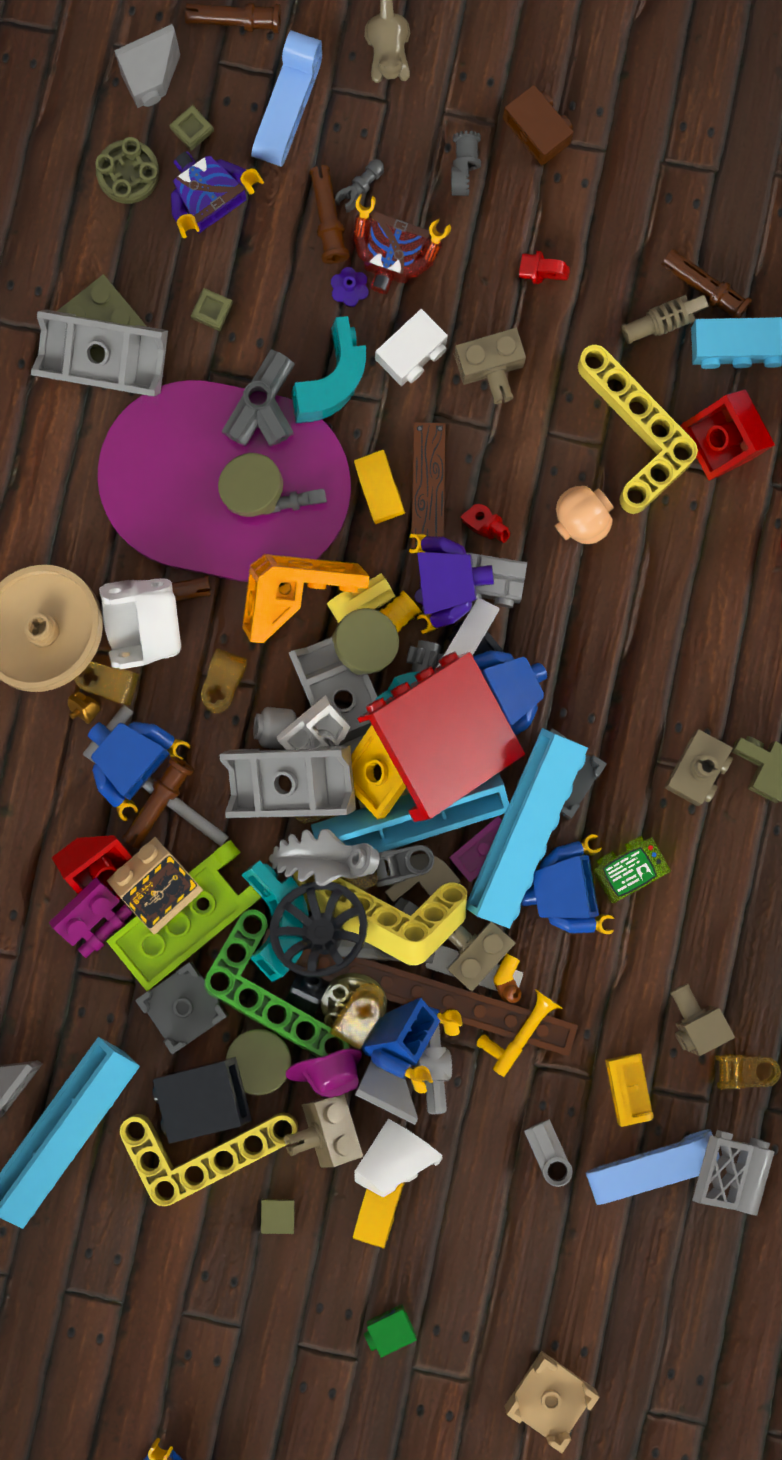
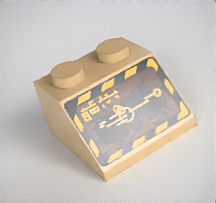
[107,837,203,935]

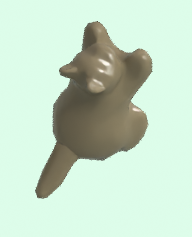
[364,0,411,83]

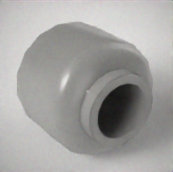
[253,707,297,750]

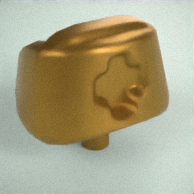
[68,691,101,724]

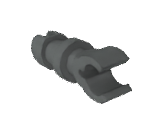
[335,159,384,213]
[272,489,327,513]

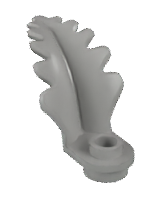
[269,829,380,886]

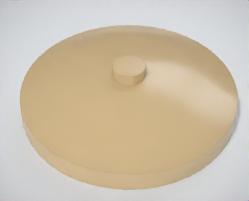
[0,565,103,692]

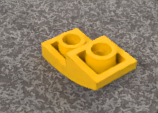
[354,450,405,524]
[353,1182,404,1248]

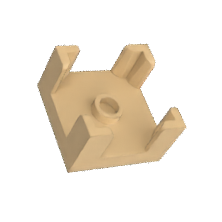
[505,1351,600,1453]

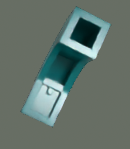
[291,316,366,423]
[241,860,309,982]

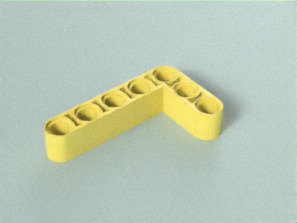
[578,345,698,514]
[293,871,467,965]
[120,1113,298,1206]

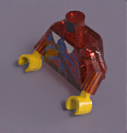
[353,194,451,294]

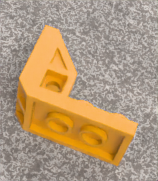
[242,554,370,643]

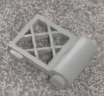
[692,1130,775,1216]

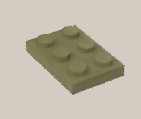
[57,274,147,362]

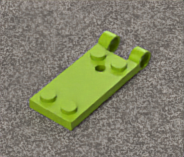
[106,840,262,991]

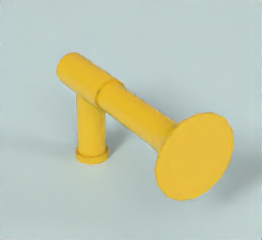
[477,989,563,1077]

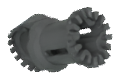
[451,130,481,196]

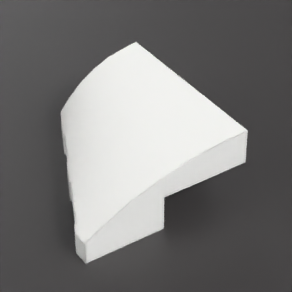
[277,695,350,750]
[354,1119,442,1198]

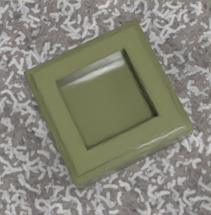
[169,105,214,151]
[191,288,233,331]
[261,1199,295,1234]

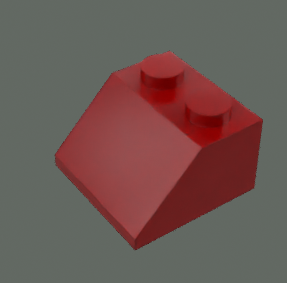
[680,389,775,481]

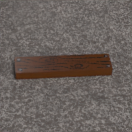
[411,422,446,549]

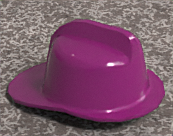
[285,1048,362,1098]

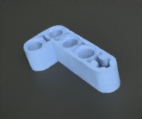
[251,30,323,167]
[586,1129,720,1205]

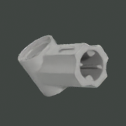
[524,1119,573,1187]

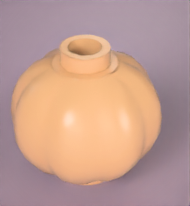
[555,486,614,544]

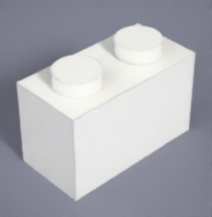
[375,309,448,387]

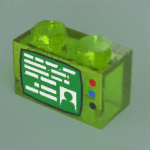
[592,836,671,903]

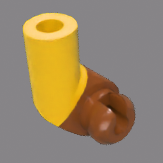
[493,954,522,1003]

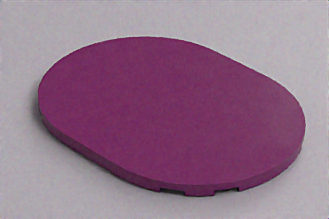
[98,380,351,582]

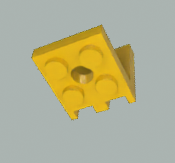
[351,725,406,819]

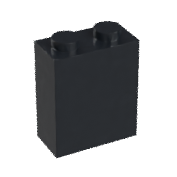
[153,1057,252,1144]

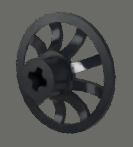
[270,881,368,977]

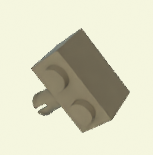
[454,327,526,404]
[664,729,733,806]
[447,921,516,992]
[670,983,735,1056]
[284,1094,363,1168]

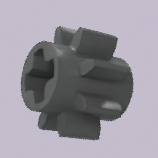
[406,640,444,672]

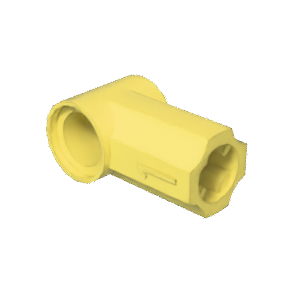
[327,573,395,623]

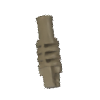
[621,295,709,344]

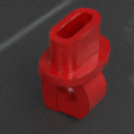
[519,251,570,284]
[461,504,511,543]

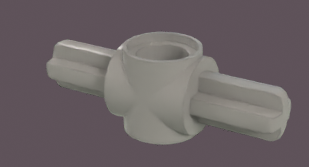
[414,1025,452,1115]

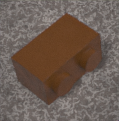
[503,85,574,166]

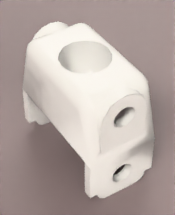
[99,578,181,670]

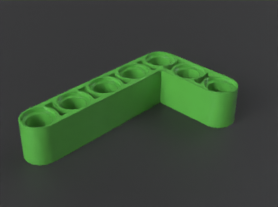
[204,910,349,1057]

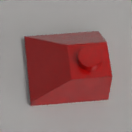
[51,835,133,900]

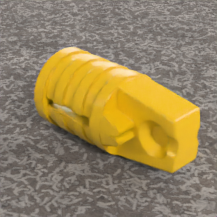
[379,590,422,632]

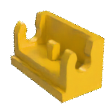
[605,1053,654,1127]

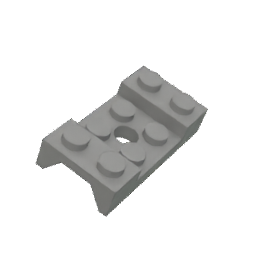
[31,309,168,396]
[288,637,377,754]
[219,745,356,818]

